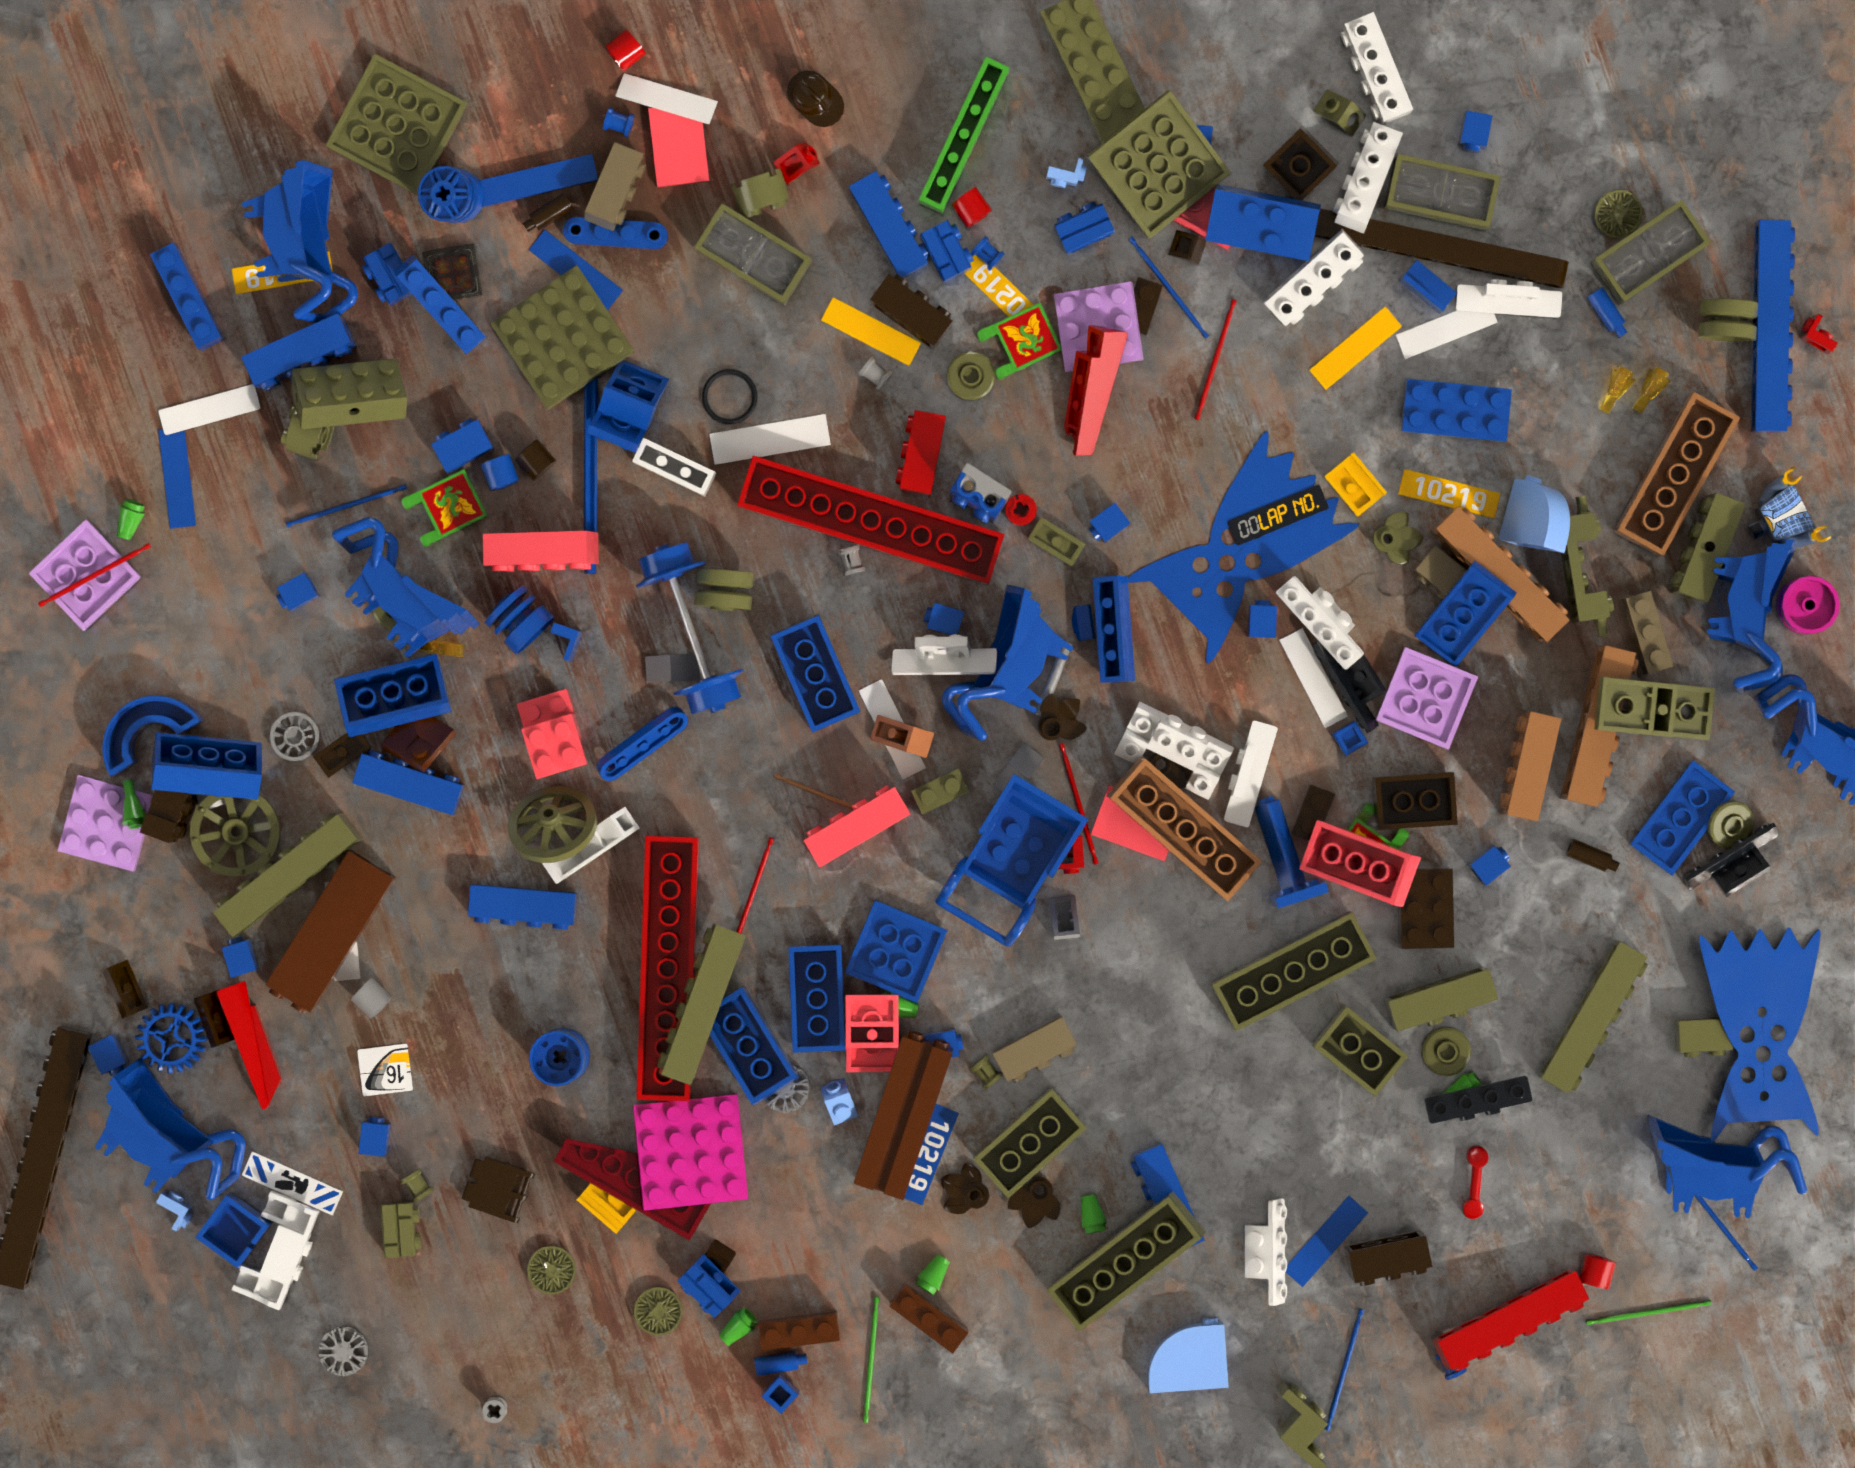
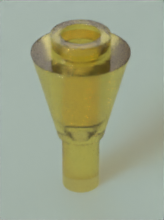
[1600,366,1636,414]
[1633,366,1671,413]

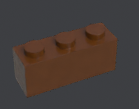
[890,1282,969,1354]
[758,1311,840,1351]

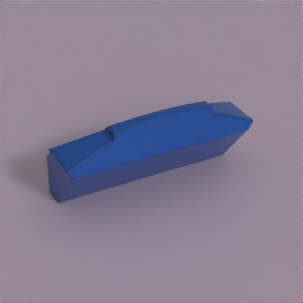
[1072,605,1095,642]

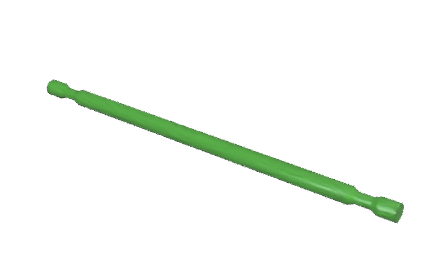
[863,1297,879,1423]
[1586,1300,1711,1325]

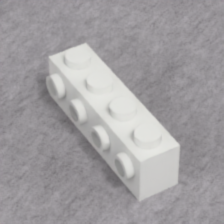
[1340,12,1413,125]
[1333,122,1403,234]
[1264,229,1364,326]

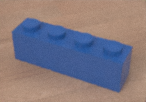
[849,171,930,279]
[150,243,225,351]
[393,254,486,354]
[1093,575,1135,683]
[352,750,464,815]
[468,884,577,930]
[1131,1142,1205,1246]

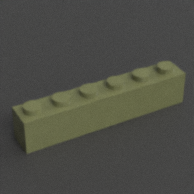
[657,924,745,1085]
[1538,940,1648,1094]

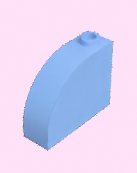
[1498,476,1570,553]
[1148,1317,1229,1393]

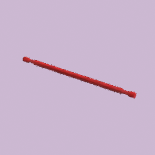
[1194,299,1236,421]
[38,543,151,607]
[1059,743,1099,865]
[736,837,774,934]

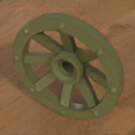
[508,786,597,863]
[190,794,280,877]

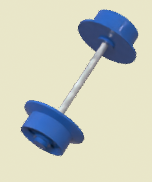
[636,542,744,714]

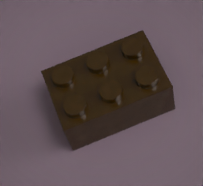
[870,274,953,350]
[1372,772,1458,830]
[1398,868,1454,949]
[1344,1230,1433,1286]

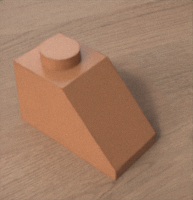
[870,715,934,758]

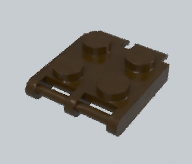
[461,1156,535,1224]

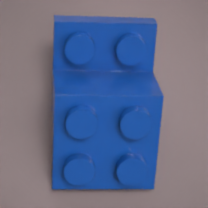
[587,360,669,453]

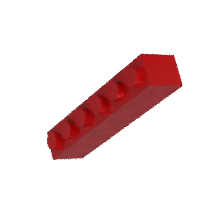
[1432,1270,1589,1372]

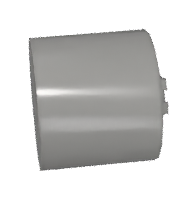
[351,978,392,1019]

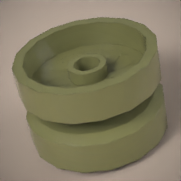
[1697,298,1758,342]
[694,568,754,611]

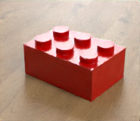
[896,410,946,497]

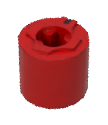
[605,29,646,71]
[951,187,992,228]
[1005,494,1037,527]
[1579,1254,1616,1290]

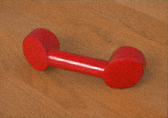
[1462,1145,1488,1219]

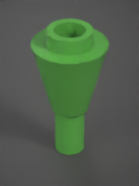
[122,779,146,829]

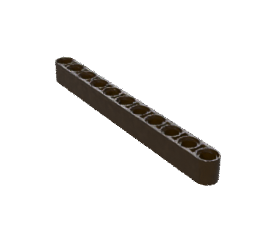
[1315,208,1569,288]

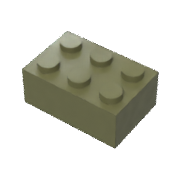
[1311,1005,1408,1097]

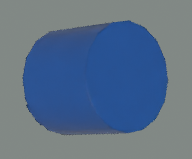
[480,454,519,491]

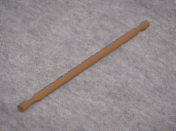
[773,773,853,810]

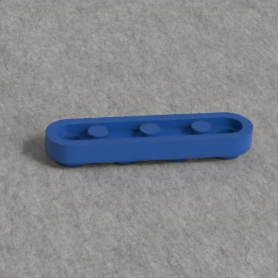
[563,217,668,250]
[596,707,688,781]

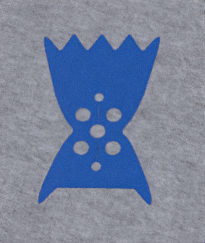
[1128,431,1359,664]
[1699,928,1821,1142]

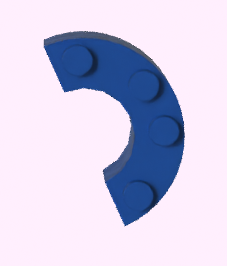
[102,696,205,776]

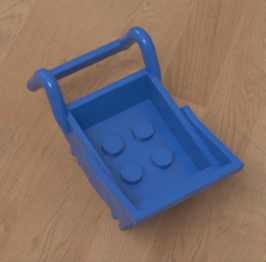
[242,160,358,323]
[332,517,480,657]
[1707,539,1796,693]
[942,584,1073,741]
[1755,674,1855,805]
[935,774,1089,947]
[95,1058,246,1200]
[1648,1115,1807,1218]

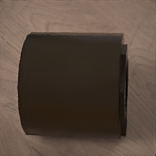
[515,439,557,481]

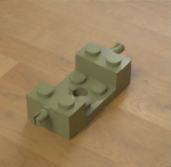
[1561,495,1614,637]

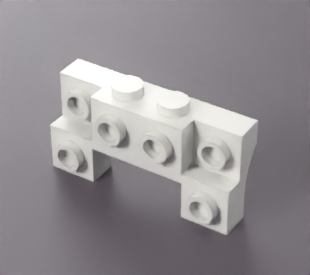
[1114,701,1234,800]
[232,1190,319,1310]

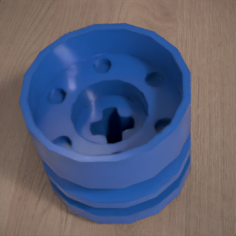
[418,166,484,223]
[484,585,555,655]
[529,1028,591,1087]

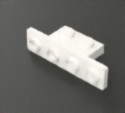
[1456,279,1562,318]
[1276,576,1364,669]
[891,634,997,675]
[1224,721,1278,827]
[1245,1198,1287,1306]

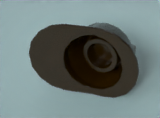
[787,70,844,127]

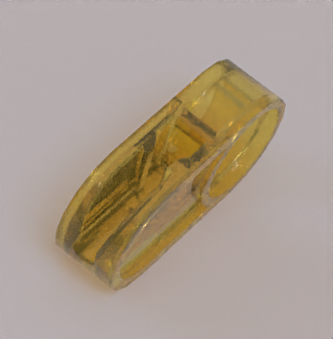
[417,640,465,657]

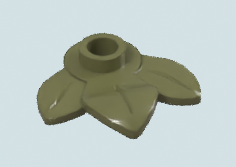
[1372,512,1423,564]

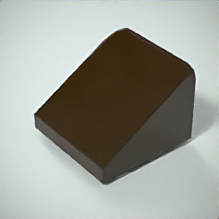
[1168,230,1206,265]
[705,1240,736,1274]

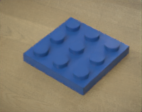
[845,900,948,1003]

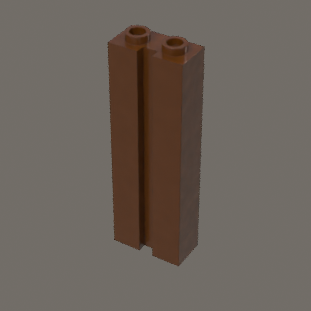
[265,850,396,1014]
[853,1030,953,1200]

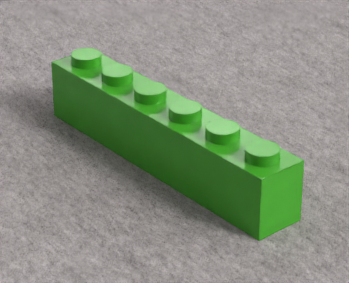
[919,57,1010,214]

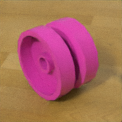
[1775,576,1840,635]

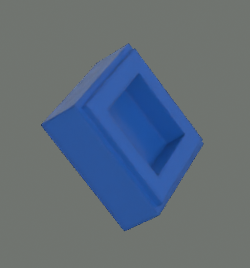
[1332,720,1368,756]

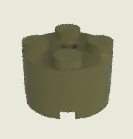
[731,168,790,218]
[281,404,334,461]

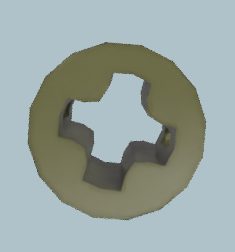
[969,1055,1003,1090]
[400,1168,434,1203]

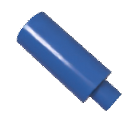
[1587,287,1627,338]
[754,1351,808,1376]

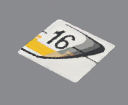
[357,1044,413,1096]

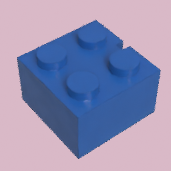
[195,1192,273,1269]

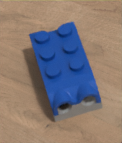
[949,463,1012,524]

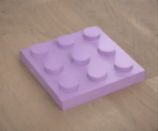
[1054,282,1144,372]
[29,519,142,631]
[1375,647,1478,750]
[58,775,153,872]

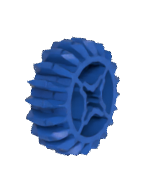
[135,1002,207,1074]

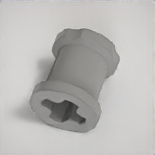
[858,356,893,391]
[837,545,866,576]
[482,1396,508,1423]

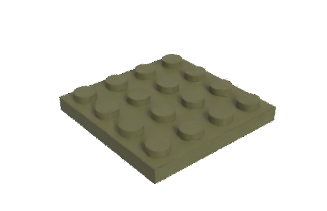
[325,53,468,196]
[1086,90,1231,239]
[490,265,635,410]

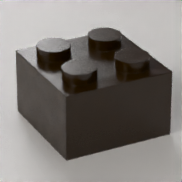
[1263,125,1339,201]

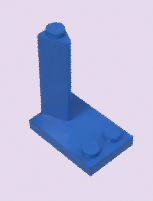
[1255,796,1329,909]

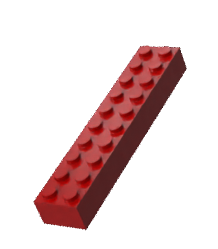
[737,456,1005,585]
[636,835,700,1102]

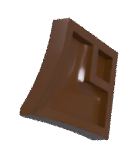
[381,716,456,772]

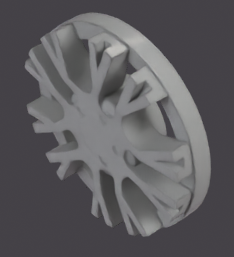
[270,712,320,761]
[764,1065,810,1113]
[319,1326,368,1376]

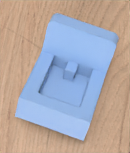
[1046,158,1087,188]
[820,1079,859,1125]
[156,1190,193,1231]

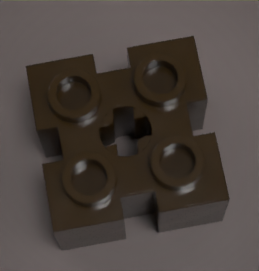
[140,790,197,843]

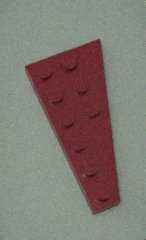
[553,1139,711,1241]

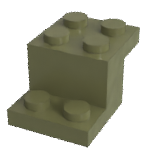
[1276,1382,1328,1468]

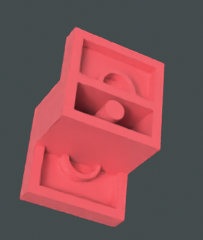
[516,689,588,779]
[846,994,899,1072]

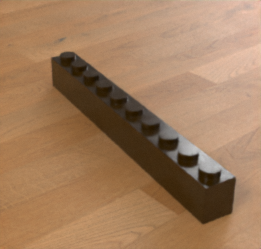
[0,1026,92,1290]

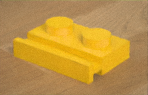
[1324,452,1387,517]
[576,1184,636,1234]

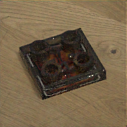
[422,243,483,301]

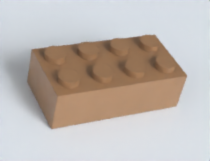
[1498,711,1562,822]

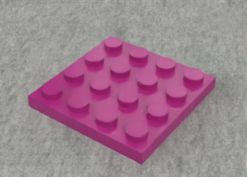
[632,1094,748,1211]

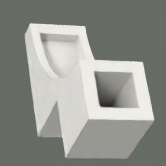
[542,807,640,884]

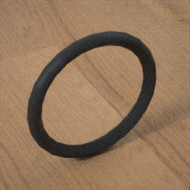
[702,369,757,424]

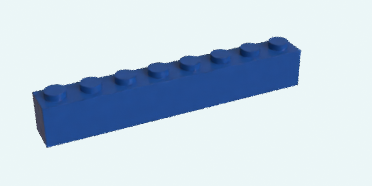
[1751,220,1795,433]

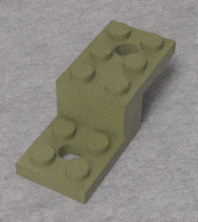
[1594,677,1715,740]

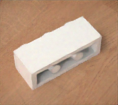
[632,438,716,497]

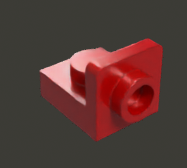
[773,142,820,184]
[1800,314,1838,355]
[1058,836,1084,874]

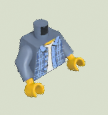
[1747,466,1831,548]

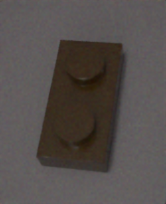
[1134,277,1163,336]
[313,733,372,778]
[1291,785,1335,840]
[102,960,148,1019]
[194,989,235,1048]

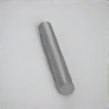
[1034,642,1072,717]

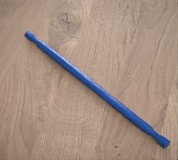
[1128,236,1209,339]
[286,484,407,527]
[1694,1194,1758,1271]
[1325,1309,1364,1431]

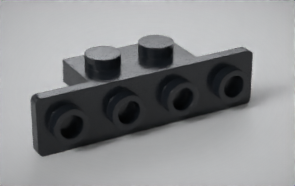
[1313,640,1387,733]
[1685,823,1778,897]
[1424,1076,1532,1124]

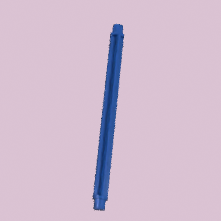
[584,377,599,574]

